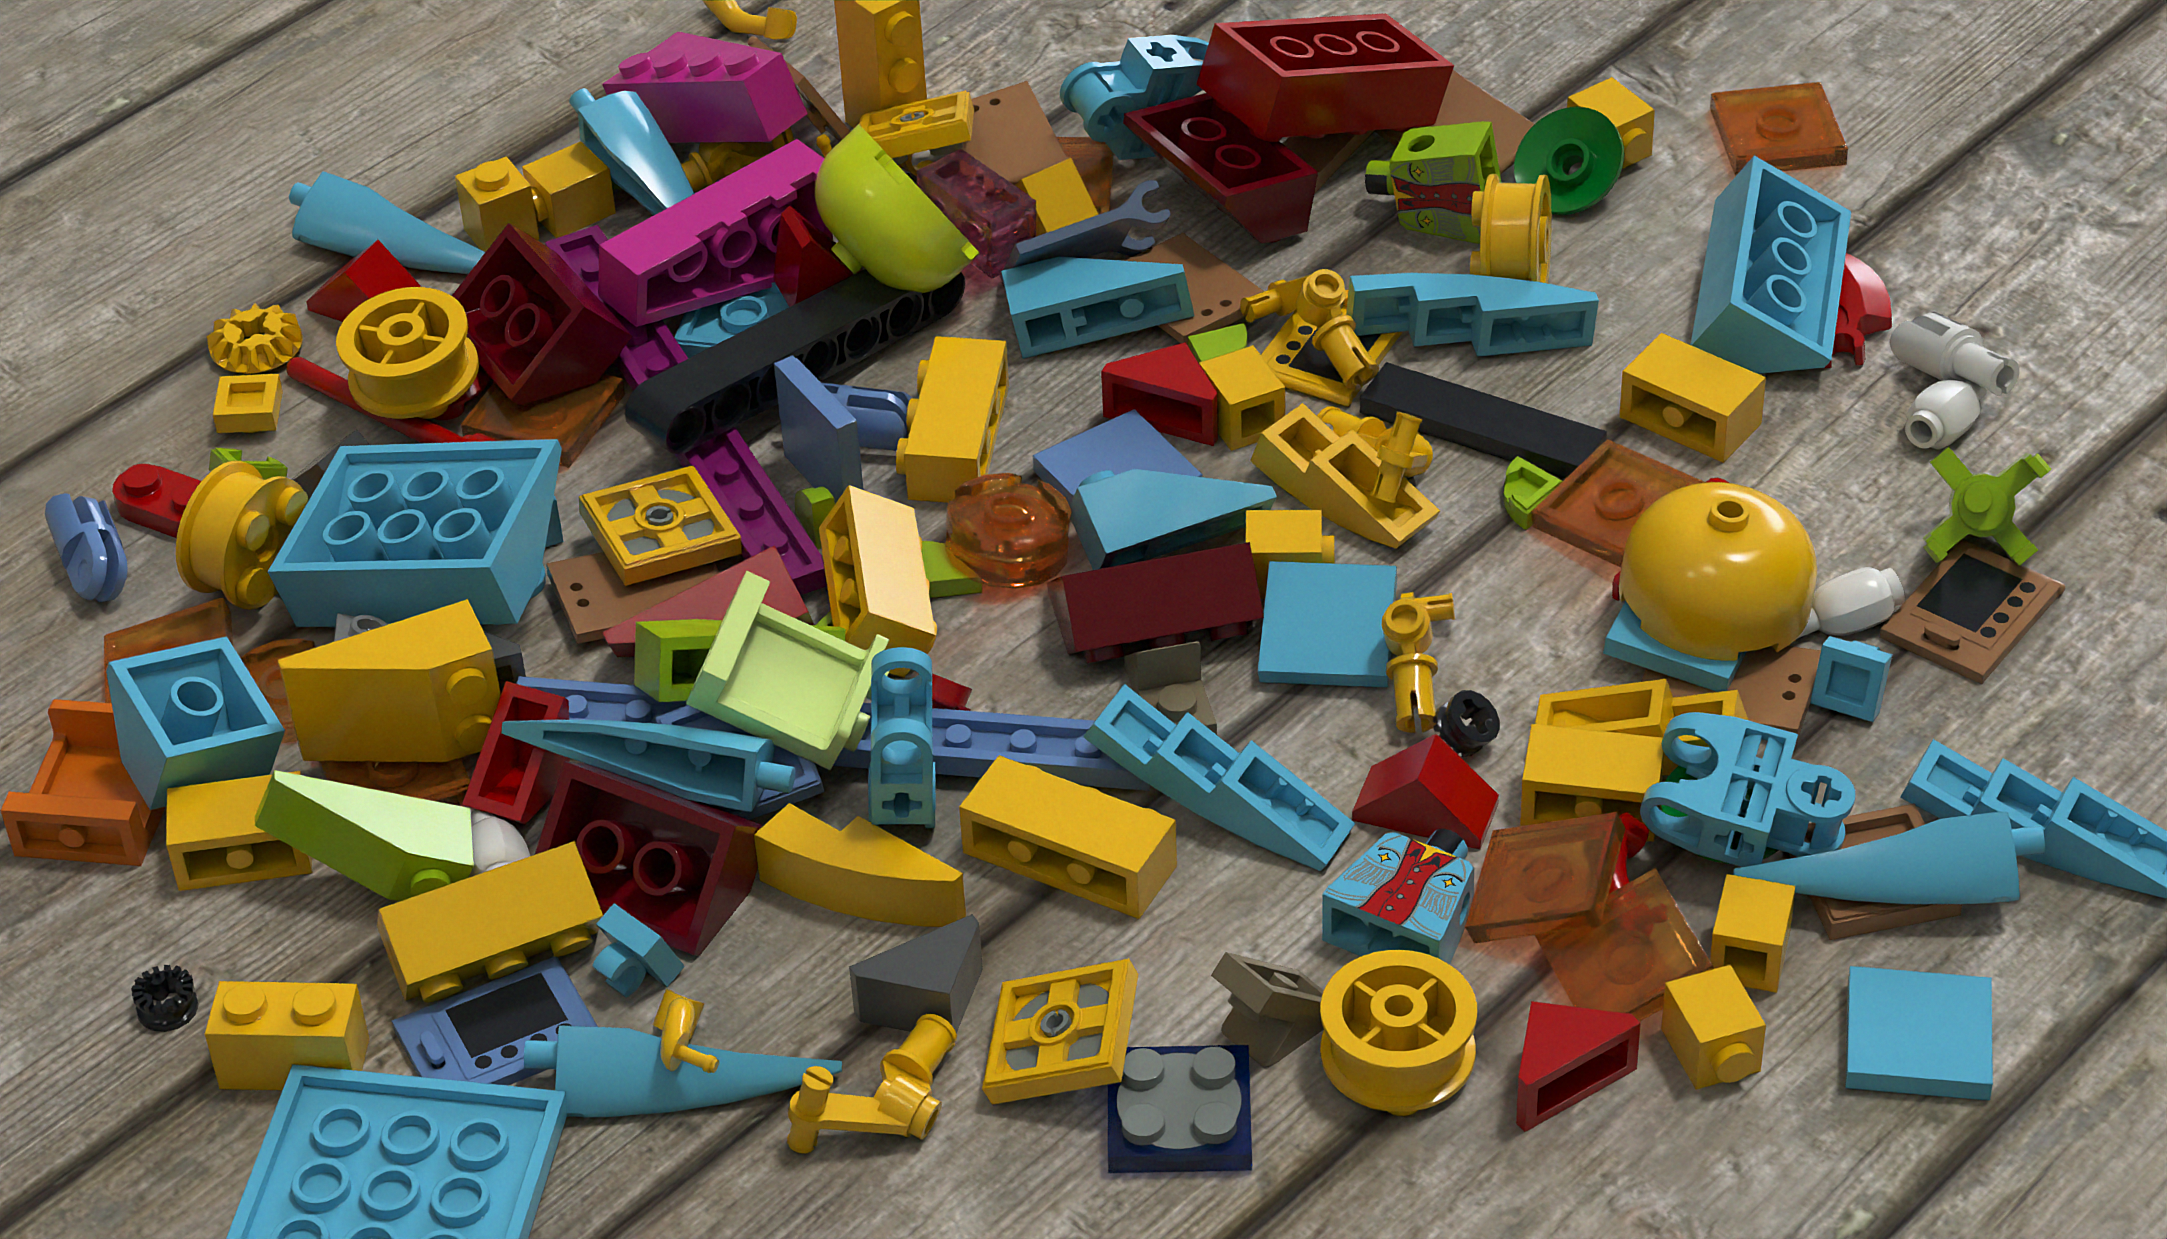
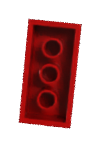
[1196,13,1454,142]

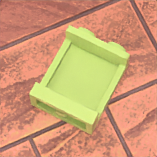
[685,571,890,770]

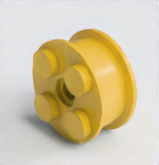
[1470,174,1552,283]
[336,287,479,419]
[176,460,308,610]
[1320,950,1477,1116]

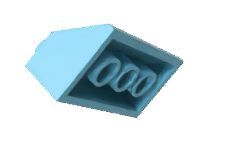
[1690,155,1851,374]

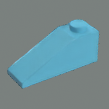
[1001,257,1195,359]
[1068,469,1277,570]

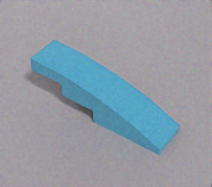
[1346,273,1599,356]
[1083,684,1355,871]
[1900,739,2167,898]

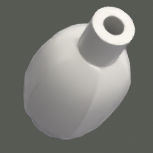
[1905,380,1987,450]
[1798,567,1905,638]
[468,810,530,878]

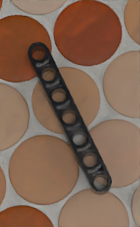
[624,269,965,455]

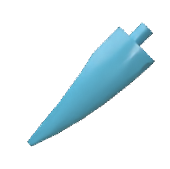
[569,88,695,216]
[289,171,485,274]
[501,720,795,812]
[1733,811,2045,904]
[524,1026,842,1118]

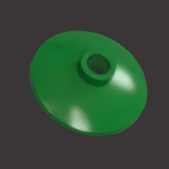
[1514,107,1624,215]

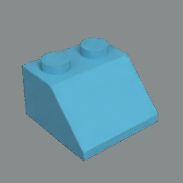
[106,636,285,810]

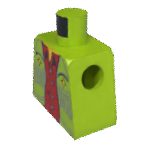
[1365,121,1502,244]

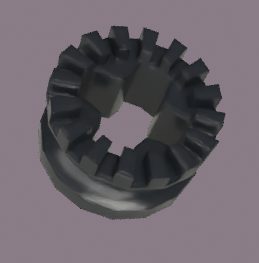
[1433,690,1500,757]
[131,965,199,1032]

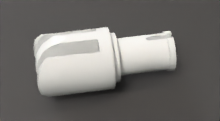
[1889,311,2020,396]

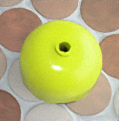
[815,124,980,293]

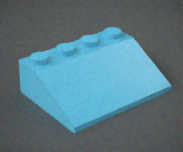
[268,439,562,627]

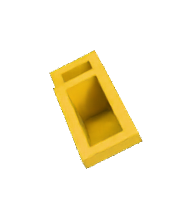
[1250,403,1440,549]
[1535,679,1748,775]
[754,803,966,927]

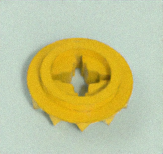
[207,303,303,374]

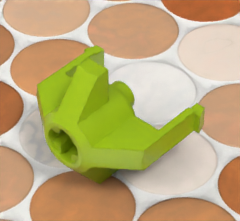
[1922,447,2051,566]

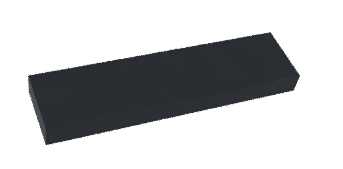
[1360,362,1607,483]

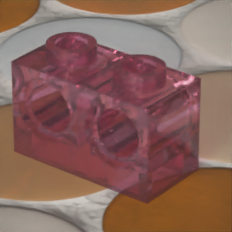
[917,149,1036,279]

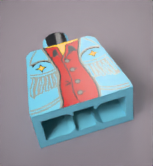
[1322,828,1475,964]

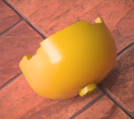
[1619,482,1817,661]

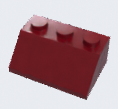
[1123,93,1318,244]
[452,223,633,405]
[1047,542,1264,663]
[534,761,763,955]

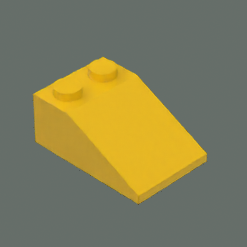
[278,599,501,762]

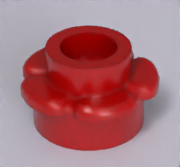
[932,673,972,711]

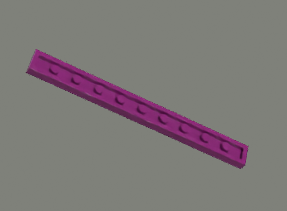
[545,225,827,596]

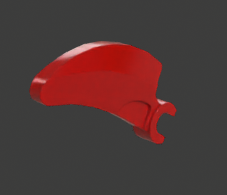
[1824,253,1892,368]

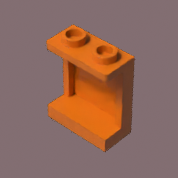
[0,699,166,866]

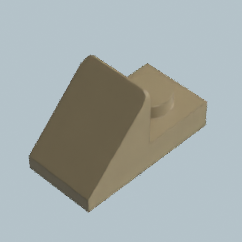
[1124,641,1217,735]
[1211,952,1324,1067]

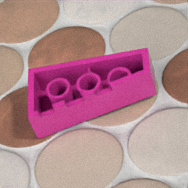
[602,32,808,143]
[598,139,833,327]

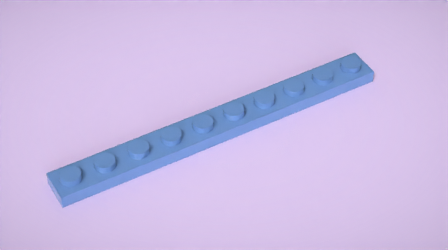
[517,676,1151,791]

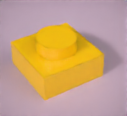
[213,374,283,433]

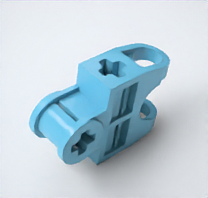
[1060,35,1209,160]
[868,647,936,828]
[1640,712,1856,867]

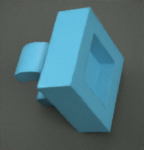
[1810,636,1893,722]
[592,904,685,998]

